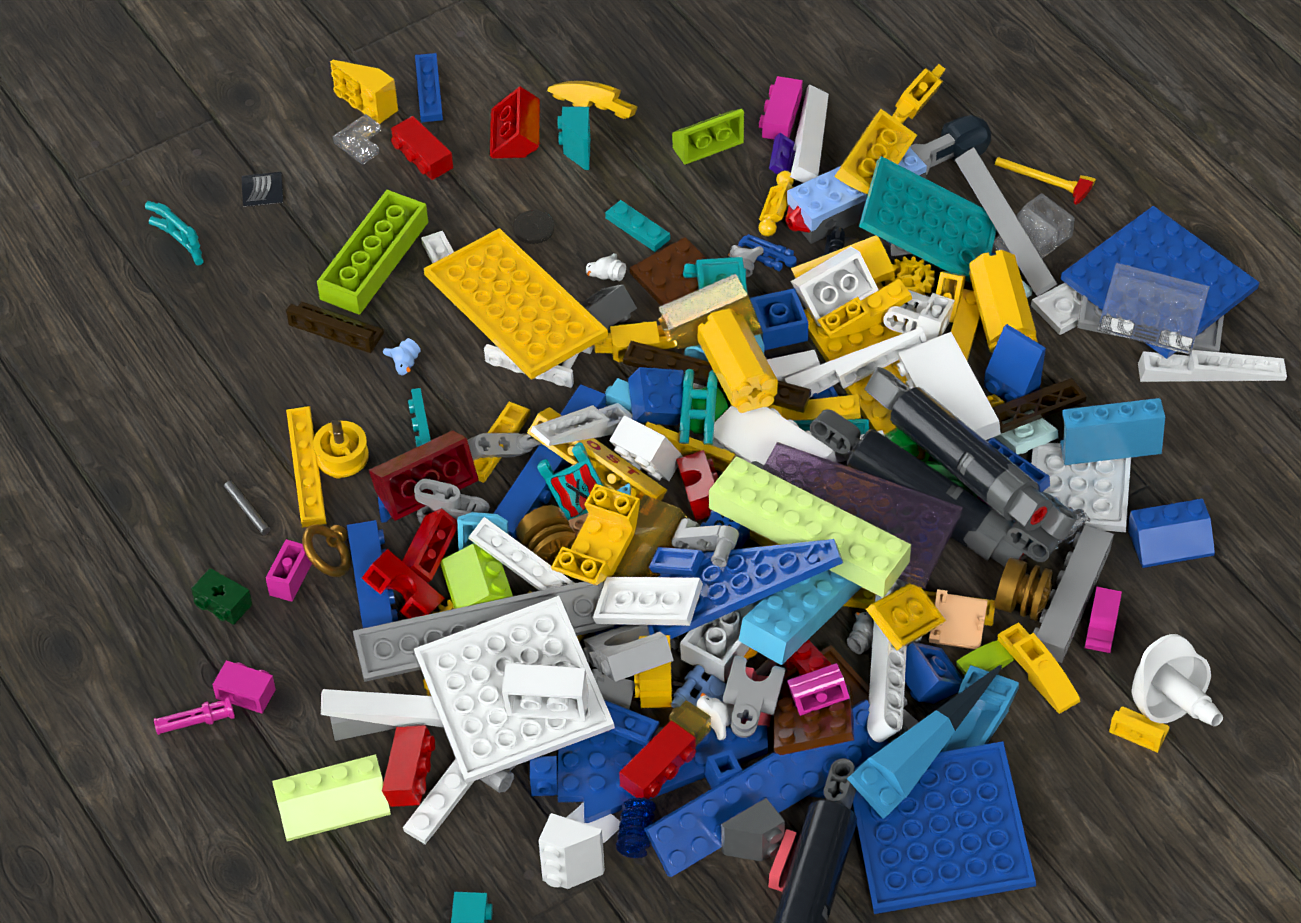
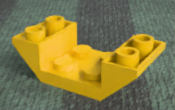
[551,484,640,585]

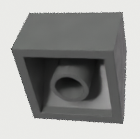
[580,285,637,333]
[721,798,785,862]

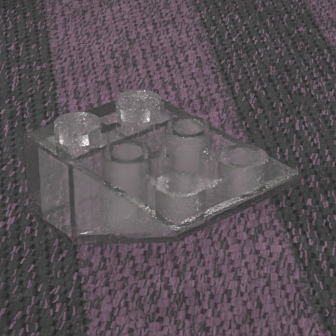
[993,193,1075,258]

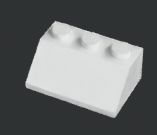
[791,246,879,326]
[539,813,605,889]

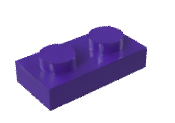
[769,133,796,175]

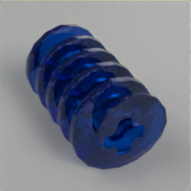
[616,798,656,858]

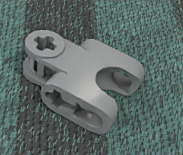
[414,479,490,531]
[723,656,785,738]

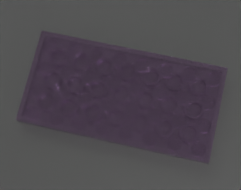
[762,442,963,589]

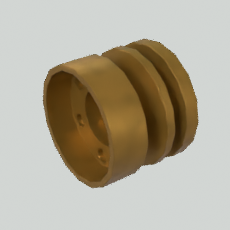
[516,505,577,566]
[995,557,1052,621]

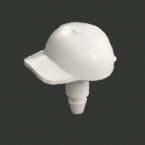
[1132,634,1223,726]

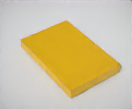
[866,580,946,650]

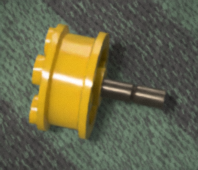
[313,420,369,478]

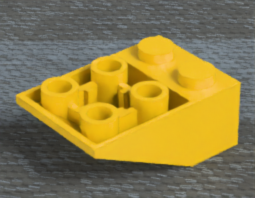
[330,60,398,124]

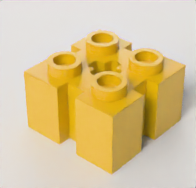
[634,635,672,708]

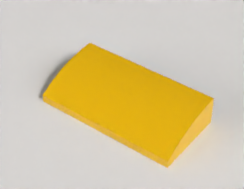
[834,109,917,194]
[791,235,895,284]

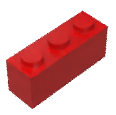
[391,116,453,180]
[402,508,458,582]
[619,720,696,803]
[382,725,435,807]

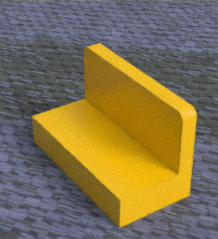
[1109,707,1169,753]

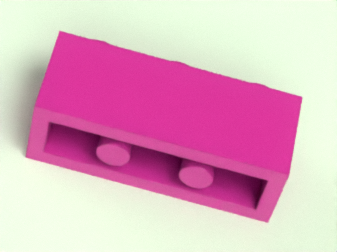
[759,76,803,139]

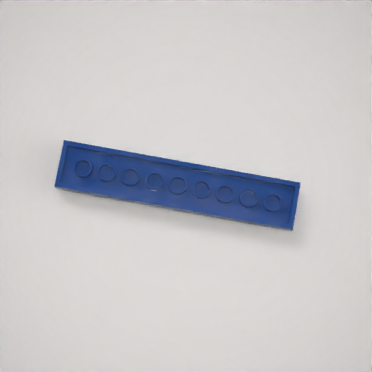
[644,700,889,877]

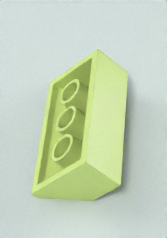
[272,755,391,841]

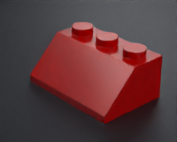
[490,86,540,158]

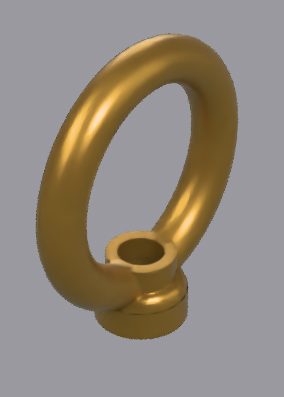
[302,524,351,577]

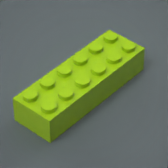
[317,190,428,315]

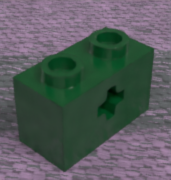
[191,568,252,625]

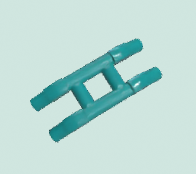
[145,201,204,265]
[679,369,718,445]

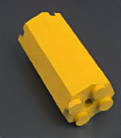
[969,250,1038,353]
[698,308,778,413]

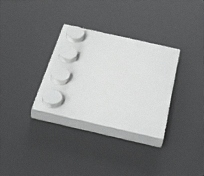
[1031,443,1131,532]

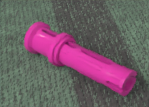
[154,696,235,735]

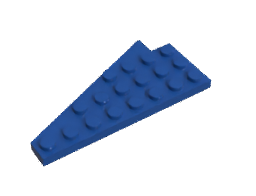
[648,539,843,639]
[558,725,768,823]

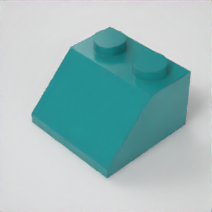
[558,107,591,170]

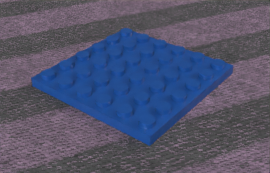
[1061,206,1260,359]
[853,741,1036,914]

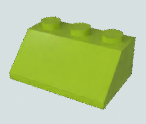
[672,109,744,165]
[440,544,513,609]

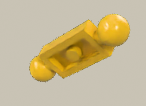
[758,171,794,237]

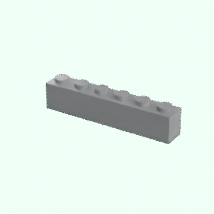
[1033,525,1114,663]

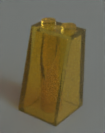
[658,274,762,349]
[612,495,689,577]

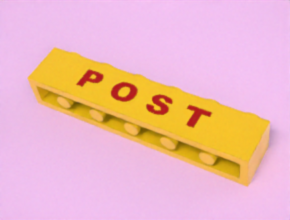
[527,407,667,517]

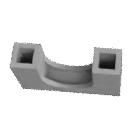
[583,625,674,682]

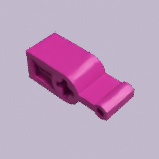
[1085,587,1122,653]

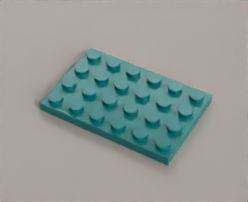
[859,156,997,284]

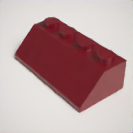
[369,430,479,521]

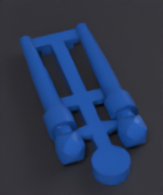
[738,234,797,271]

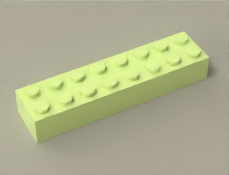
[709,456,911,598]

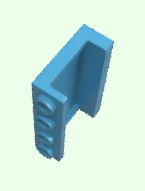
[1060,398,1165,465]

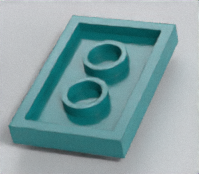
[696,257,751,325]

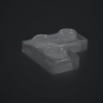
[333,114,381,165]

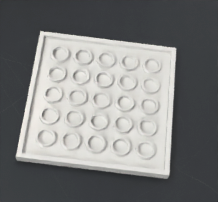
[414,596,615,784]

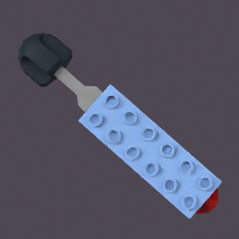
[785,115,991,244]

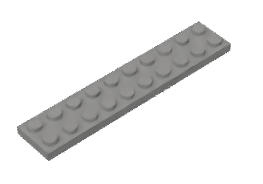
[353,581,615,682]

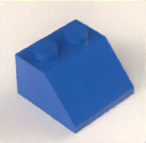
[905,642,963,704]

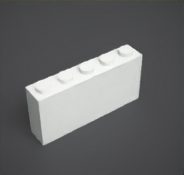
[897,332,1001,440]
[712,406,838,493]

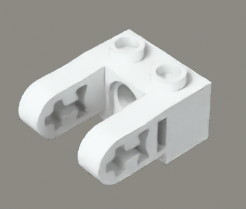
[883,290,955,341]

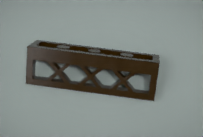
[286,301,384,353]
[993,378,1087,434]

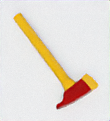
[995,157,1096,205]

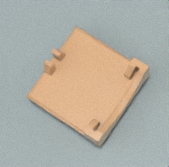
[929,589,988,650]

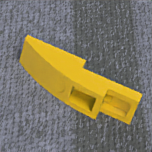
[547,81,637,119]
[818,279,912,338]
[998,622,1080,714]

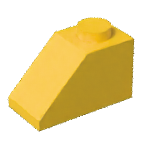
[936,271,966,322]

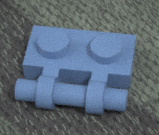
[671,665,727,727]

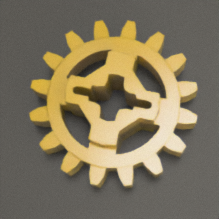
[885,256,935,295]

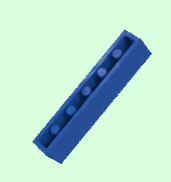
[347,520,398,628]

